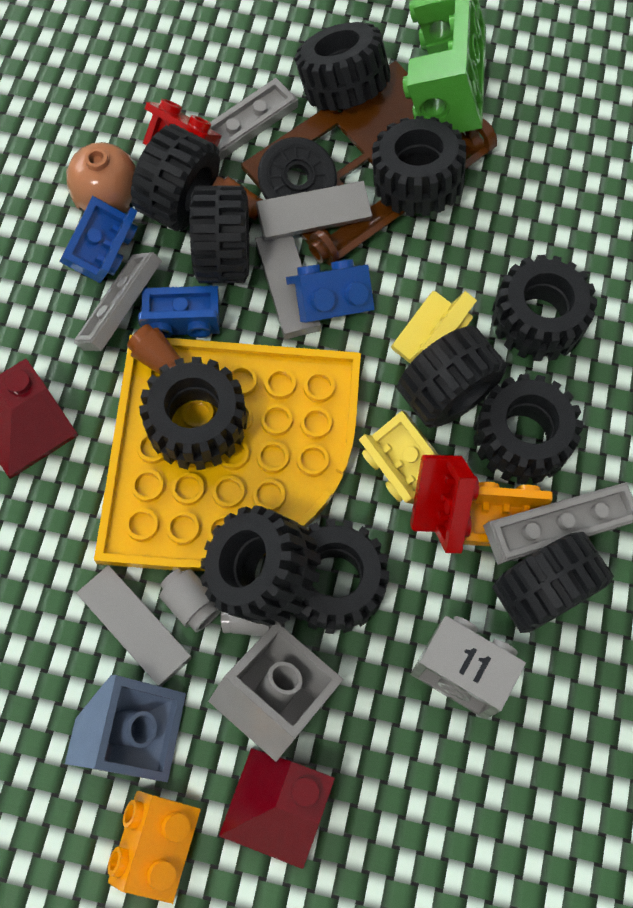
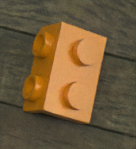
[464,482,553,547]
[108,790,201,904]

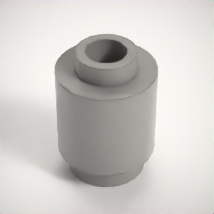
[159,569,221,633]

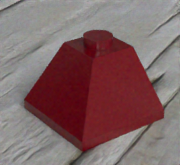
[0,358,78,479]
[219,748,335,869]

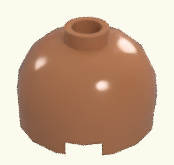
[66,142,136,213]

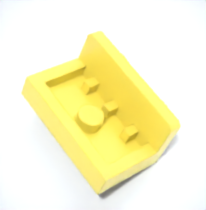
[391,291,477,363]
[359,411,439,504]

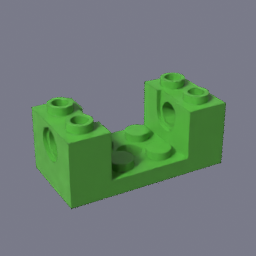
[403,0,486,133]

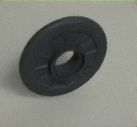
[258,137,337,199]

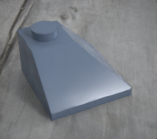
[65,675,186,782]

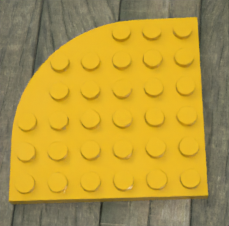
[94,335,361,571]

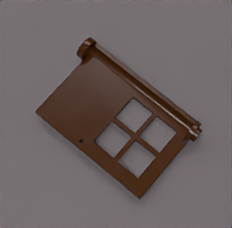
[241,60,497,265]

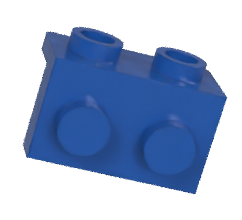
[59,196,138,283]
[286,259,375,322]
[138,286,220,338]

